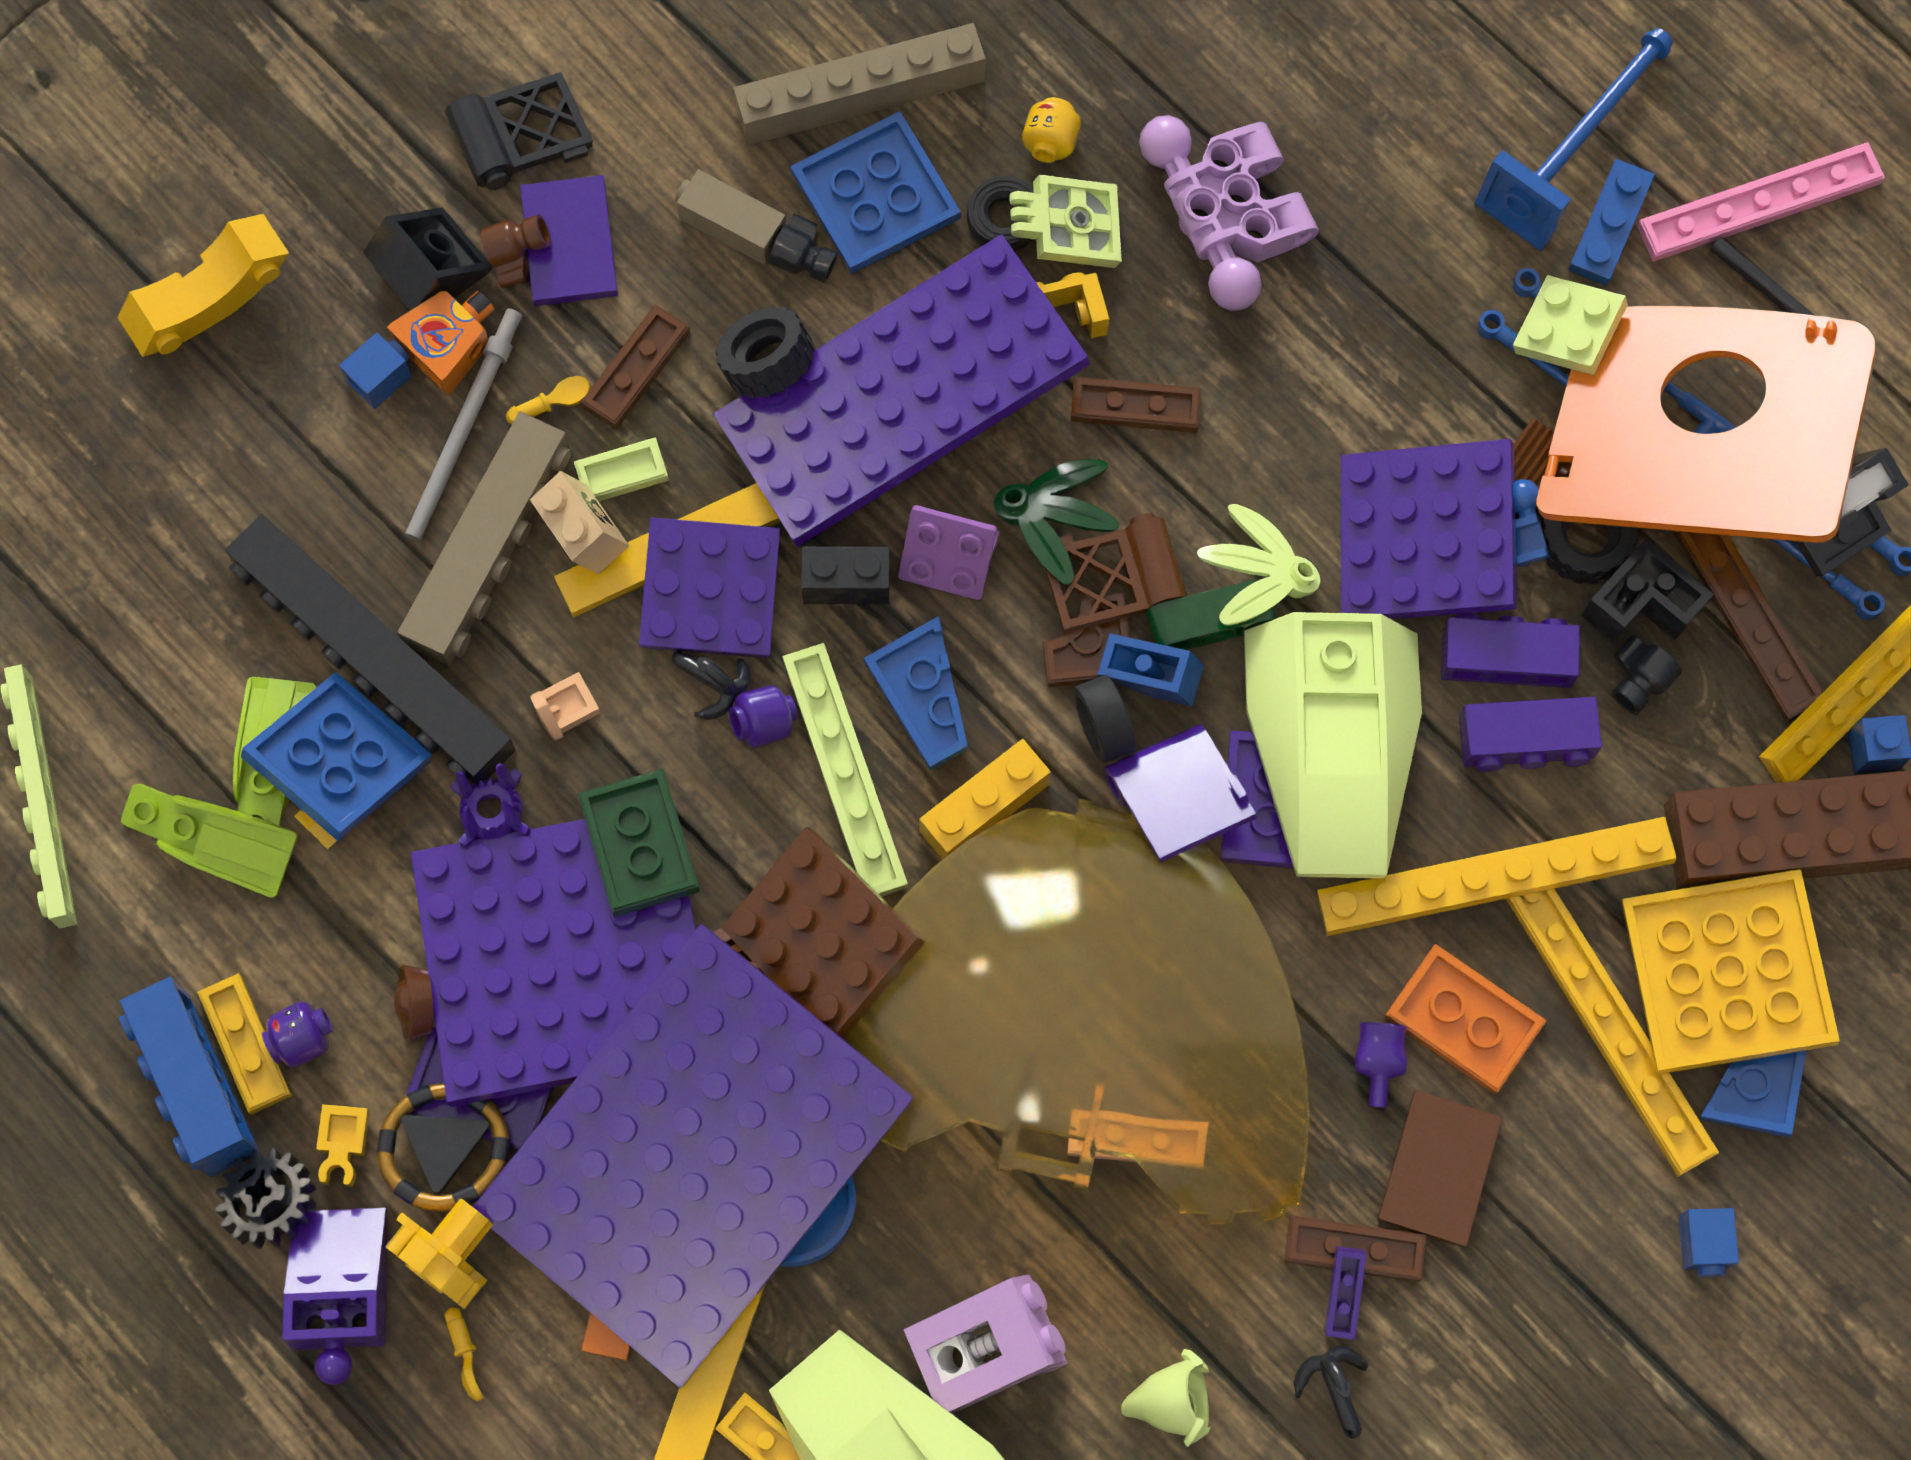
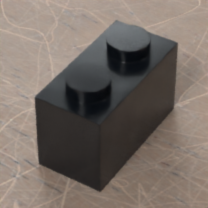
[801,546,890,604]

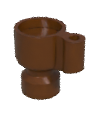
[481,214,551,288]

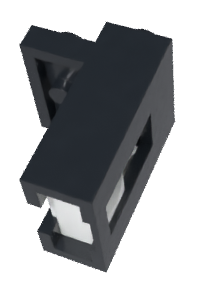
[1787,447,1909,577]

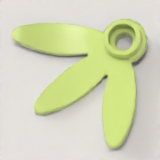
[1197,504,1320,625]

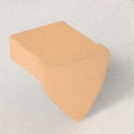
[530,672,600,741]

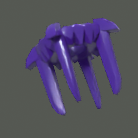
[450,763,530,847]

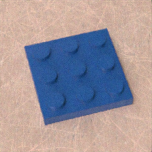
[790,111,961,275]
[241,672,432,841]

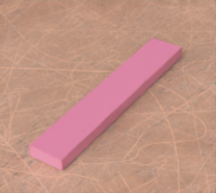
[1637,142,1885,262]

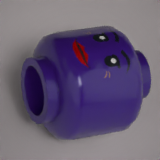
[262,1001,333,1068]

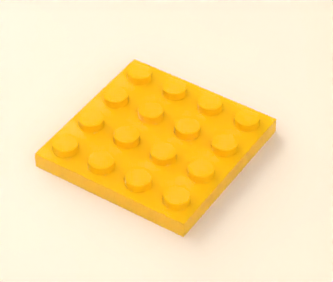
[1622,869,1840,1074]

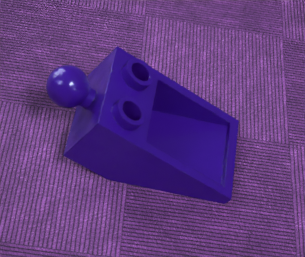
[282,1208,388,1385]

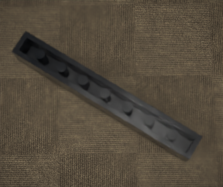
[225,514,516,784]

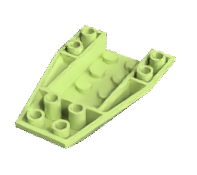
[1244,612,1422,878]
[769,1330,1005,1460]

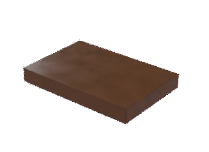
[1377,1090,1502,1248]

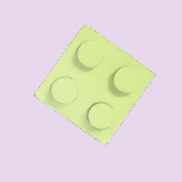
[1513,275,1628,375]

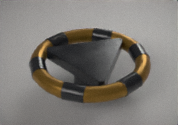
[376,1083,510,1211]

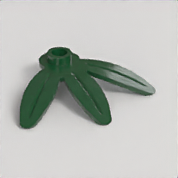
[994,459,1119,584]

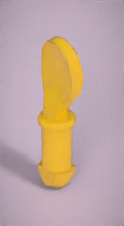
[506,376,591,425]
[444,1307,484,1401]

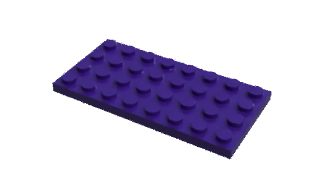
[713,234,1091,547]

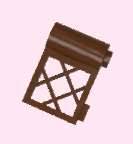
[1044,513,1188,633]

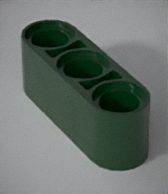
[1146,579,1277,650]

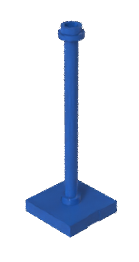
[1474,28,1673,251]

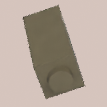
[675,169,786,266]

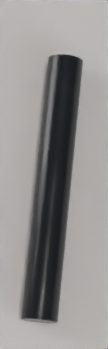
[1710,237,1816,316]

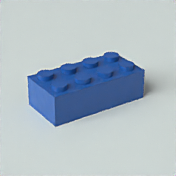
[119,977,260,1177]

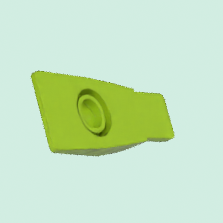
[233,677,316,826]
[121,783,298,898]

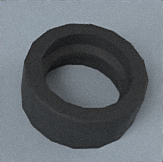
[1073,675,1136,763]

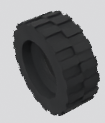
[716,306,815,399]
[1541,517,1639,585]

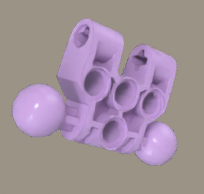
[1139,115,1319,311]

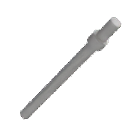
[405,308,522,541]

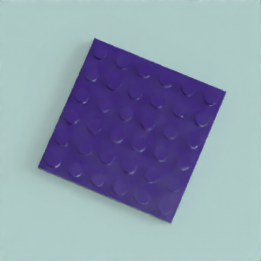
[411,819,696,1107]

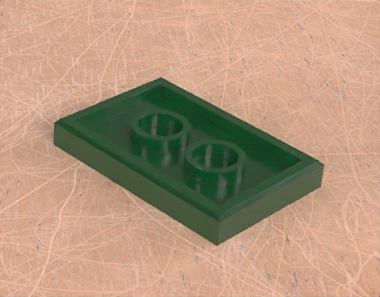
[578,769,700,917]

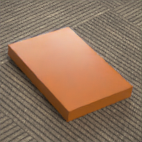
[1384,944,1547,1095]

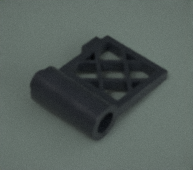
[445,72,593,190]

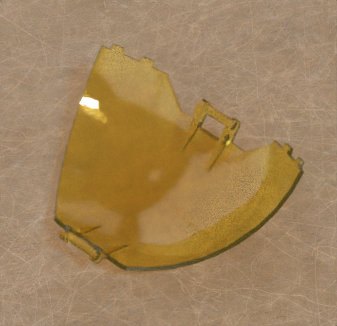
[843,798,1309,1225]

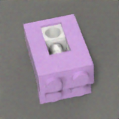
[904,1274,1068,1413]

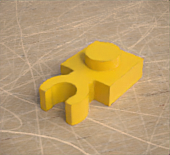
[316,1104,370,1187]

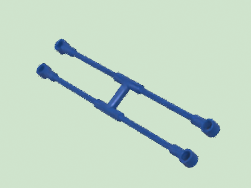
[1477,268,1911,621]

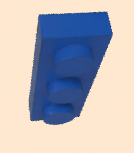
[1568,159,1655,286]

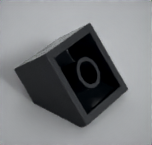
[363,207,493,310]

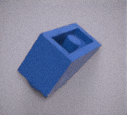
[1097,633,1204,707]

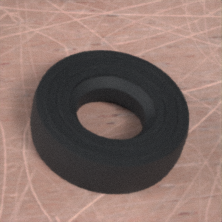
[967,176,1034,251]

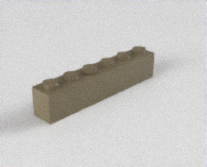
[733,23,986,146]
[397,411,571,667]

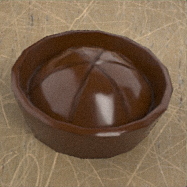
[394,964,433,1043]

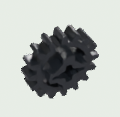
[215,1148,317,1249]

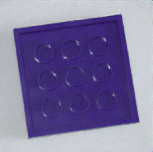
[1341,439,1517,619]

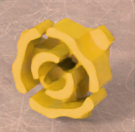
[385,1198,493,1309]

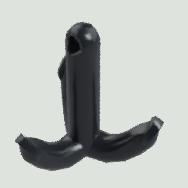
[671,651,751,720]
[1293,1346,1369,1439]

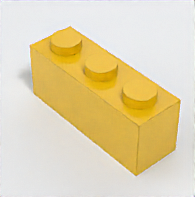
[919,739,1051,865]

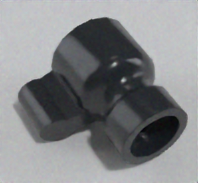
[769,214,838,283]
[1612,635,1682,715]

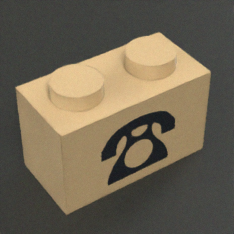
[530,471,629,574]

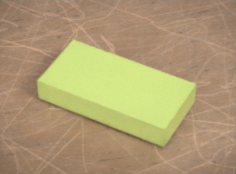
[574,437,669,501]

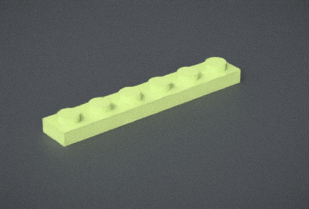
[782,643,908,897]
[1,664,77,928]

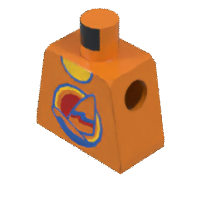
[387,291,495,396]

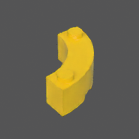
[117,214,289,357]

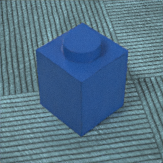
[339,332,412,409]
[1848,715,1911,775]
[1679,1208,1739,1277]

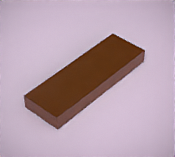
[581,304,690,430]
[1070,377,1201,433]
[1284,1215,1427,1282]

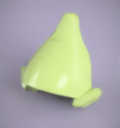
[1121,1349,1211,1447]

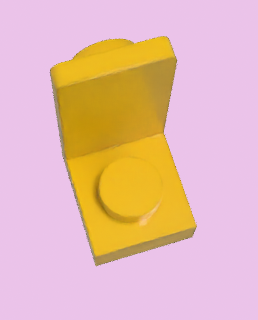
[1036,273,1109,339]

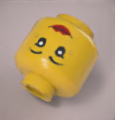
[1022,97,1081,163]

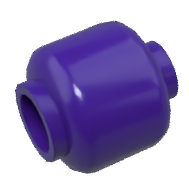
[729,685,797,748]

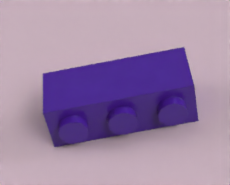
[1441,613,1580,688]
[1458,697,1602,772]

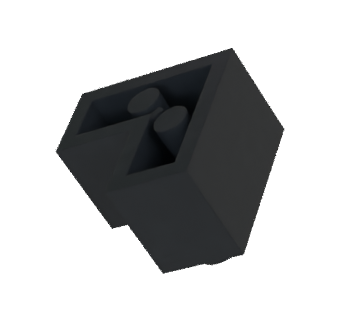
[1581,538,1714,643]

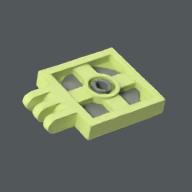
[1009,175,1122,268]

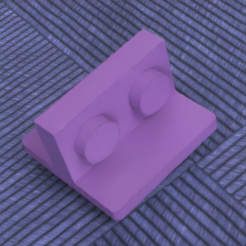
[898,505,1000,600]

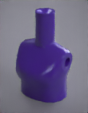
[1355,1022,1407,1107]

